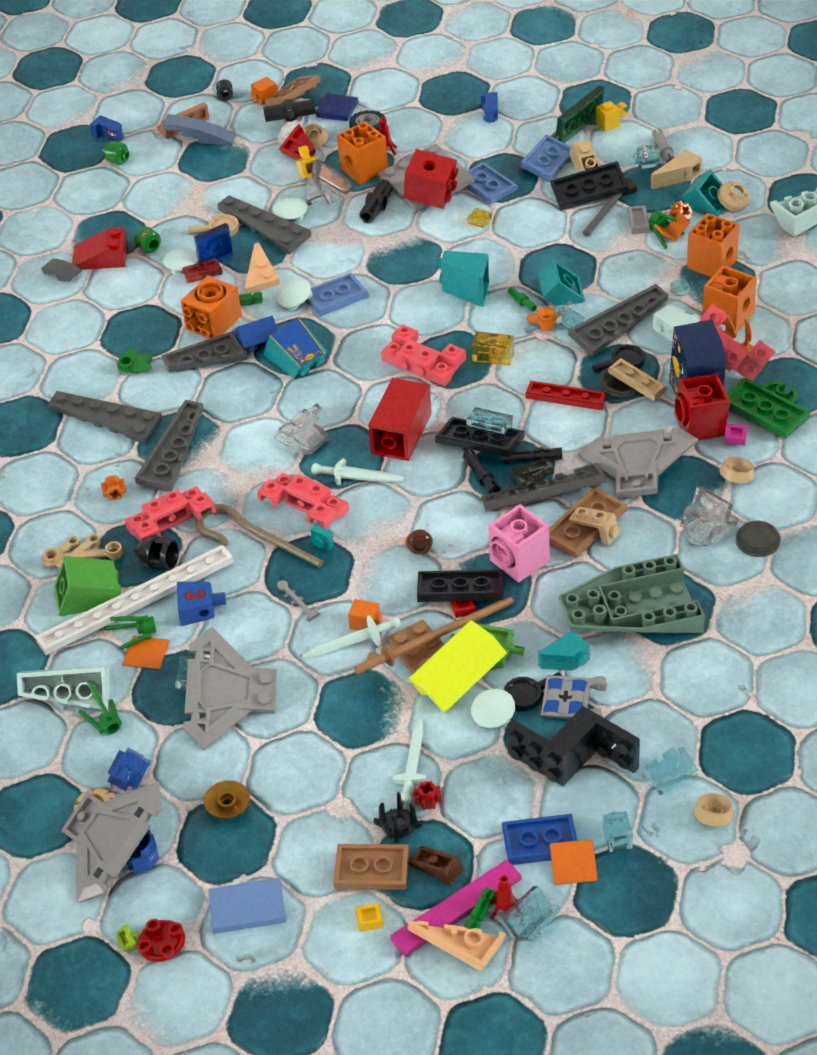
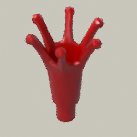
[379,118,397,155]
[490,875,522,925]

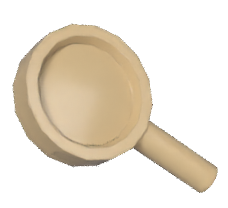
[188,214,239,238]

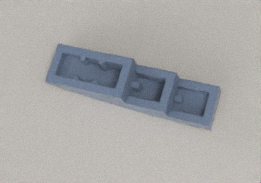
[164,114,235,146]

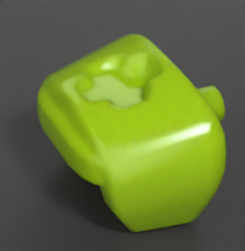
[116,925,140,952]

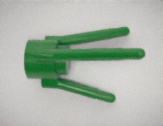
[649,210,685,249]
[104,615,156,649]
[78,681,122,735]

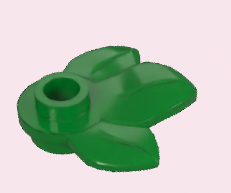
[117,348,153,373]

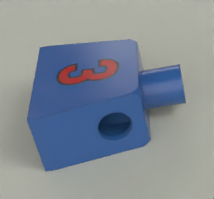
[177,582,226,626]

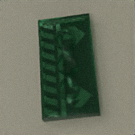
[555,85,604,143]

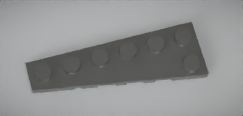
[217,195,311,254]
[568,284,668,357]
[48,391,162,444]
[135,399,204,492]
[481,463,606,511]

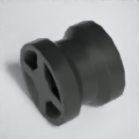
[216,79,233,101]

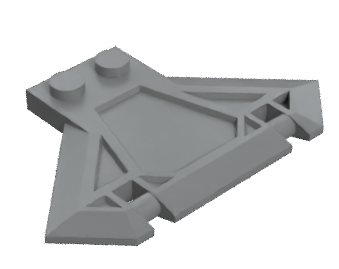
[578,427,699,498]
[183,627,277,751]
[61,782,161,903]

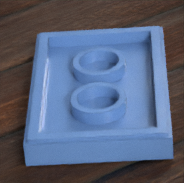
[520,134,571,182]
[466,162,518,205]
[306,272,369,316]
[209,878,286,934]

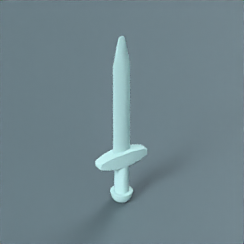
[302,615,401,658]
[392,719,427,805]

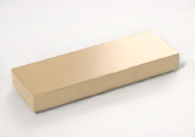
[608,358,667,401]

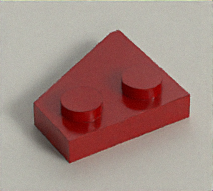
[279,124,316,160]

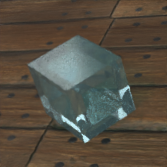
[603,811,633,852]

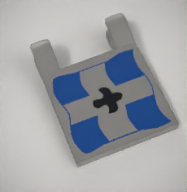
[541,675,607,719]

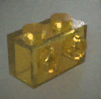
[472,331,514,366]

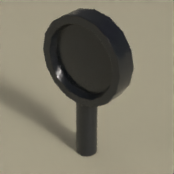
[592,344,645,373]
[504,672,562,711]

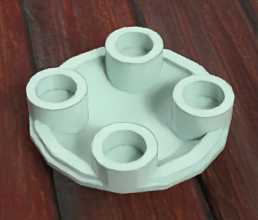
[272,197,307,221]
[163,248,199,274]
[276,278,313,311]
[471,689,515,728]

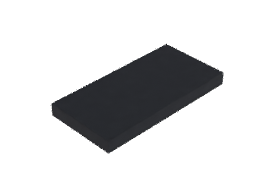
[550,161,629,211]
[435,417,525,457]
[417,569,503,602]

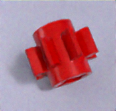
[413,781,442,810]

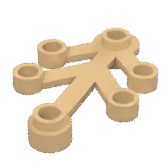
[41,534,123,569]

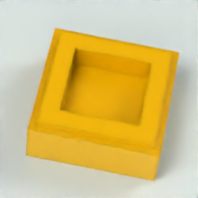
[355,903,384,932]

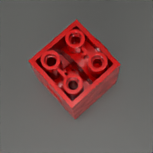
[403,149,459,209]
[674,374,730,440]

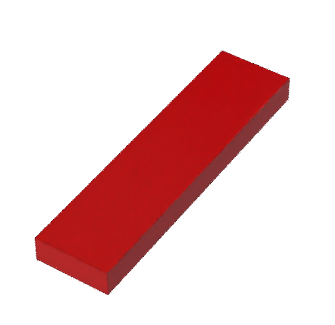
[525,380,607,410]

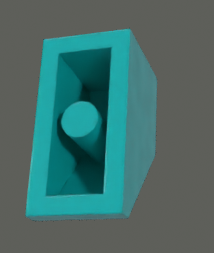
[538,630,590,671]

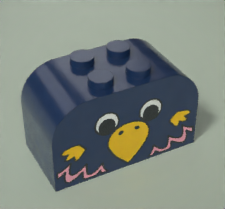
[669,319,726,396]

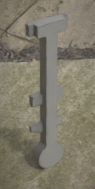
[277,580,320,622]

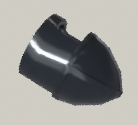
[133,536,179,570]

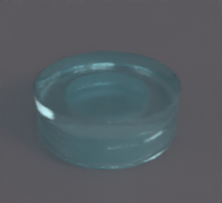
[670,279,689,296]

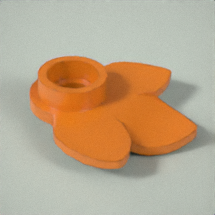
[527,307,565,330]

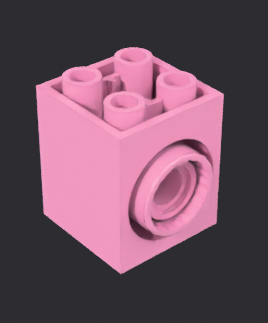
[488,504,550,583]

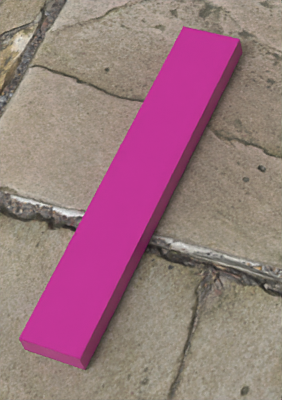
[390,859,522,957]

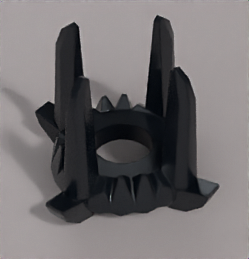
[373,792,423,843]

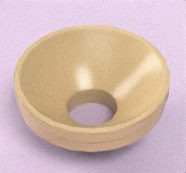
[717,181,749,212]

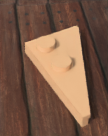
[245,242,280,294]
[408,921,506,972]

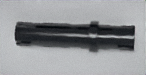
[501,447,563,464]
[463,450,501,494]

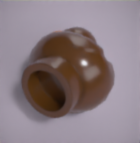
[404,529,433,554]

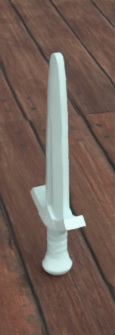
[311,458,404,486]

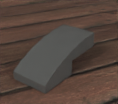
[41,258,82,281]

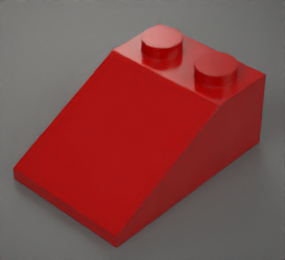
[72,228,128,270]

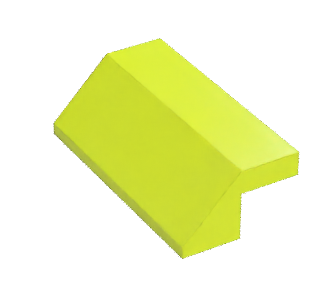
[408,620,507,712]

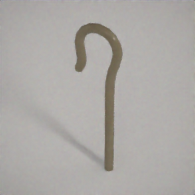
[195,504,323,568]

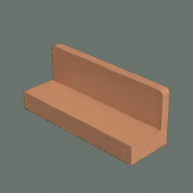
[156,102,209,138]

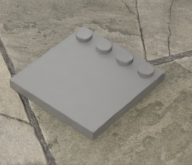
[378,144,475,212]

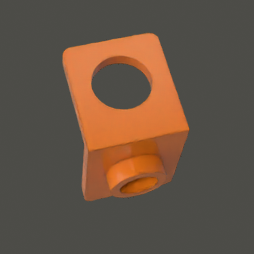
[654,212,690,242]

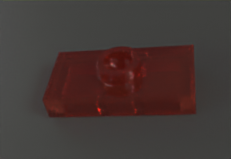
[182,259,223,283]

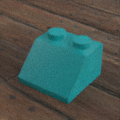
[681,169,724,216]
[537,260,585,306]

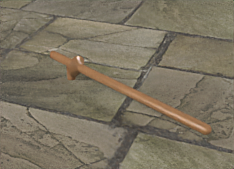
[354,597,514,674]

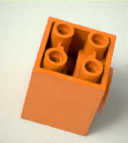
[337,121,388,185]
[687,213,740,277]
[702,265,757,333]
[181,275,242,339]

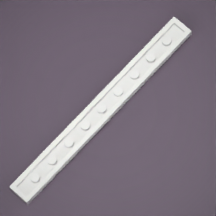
[35,545,234,655]

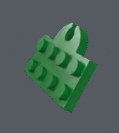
[727,378,810,439]

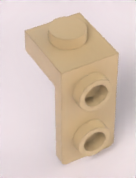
[569,506,619,546]

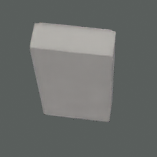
[627,206,650,234]

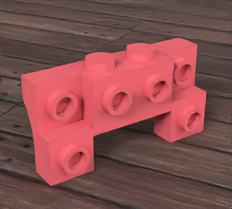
[699,303,776,381]
[381,324,466,387]
[257,472,349,529]
[125,486,216,542]

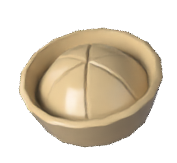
[302,123,328,149]
[719,457,755,484]
[693,793,734,827]

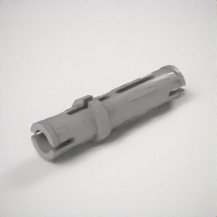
[652,128,675,163]

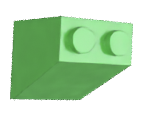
[54,556,121,616]

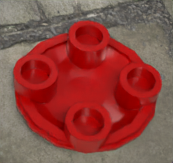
[137,919,186,962]

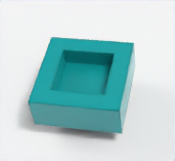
[310,525,334,551]

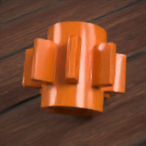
[669,201,692,220]
[101,475,127,500]

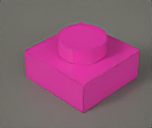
[725,424,748,446]

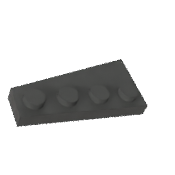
[162,331,247,372]

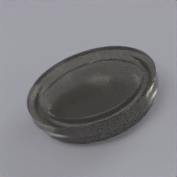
[600,367,637,398]
[736,521,781,557]

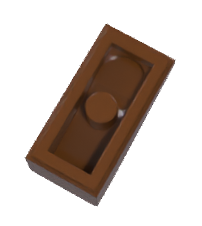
[408,846,463,885]

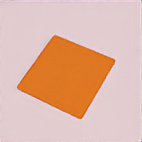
[122,636,170,669]
[550,840,598,885]

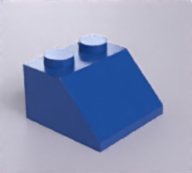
[232,315,278,352]

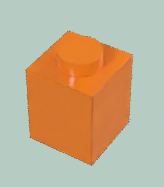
[251,77,277,105]
[348,599,383,631]

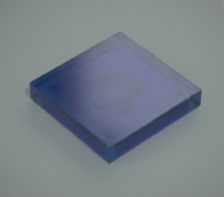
[316,93,359,121]
[194,223,233,268]

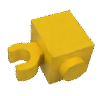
[596,101,627,132]
[296,146,321,178]

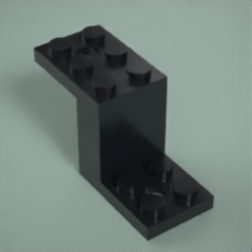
[507,706,640,786]

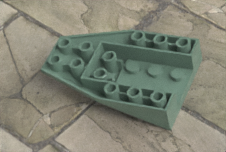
[559,554,705,633]

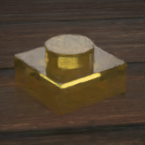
[467,208,492,228]

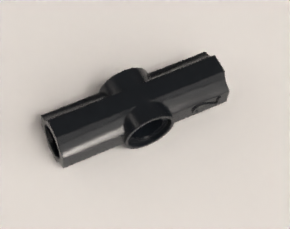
[263,99,316,122]
[359,179,393,223]

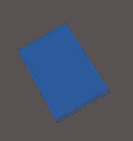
[502,814,577,865]

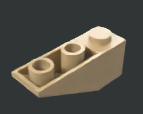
[569,139,600,172]
[651,150,702,189]

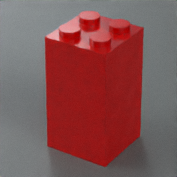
[368,377,432,461]

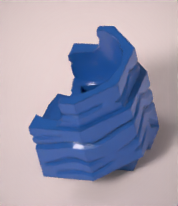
[107,747,151,791]
[127,829,159,875]

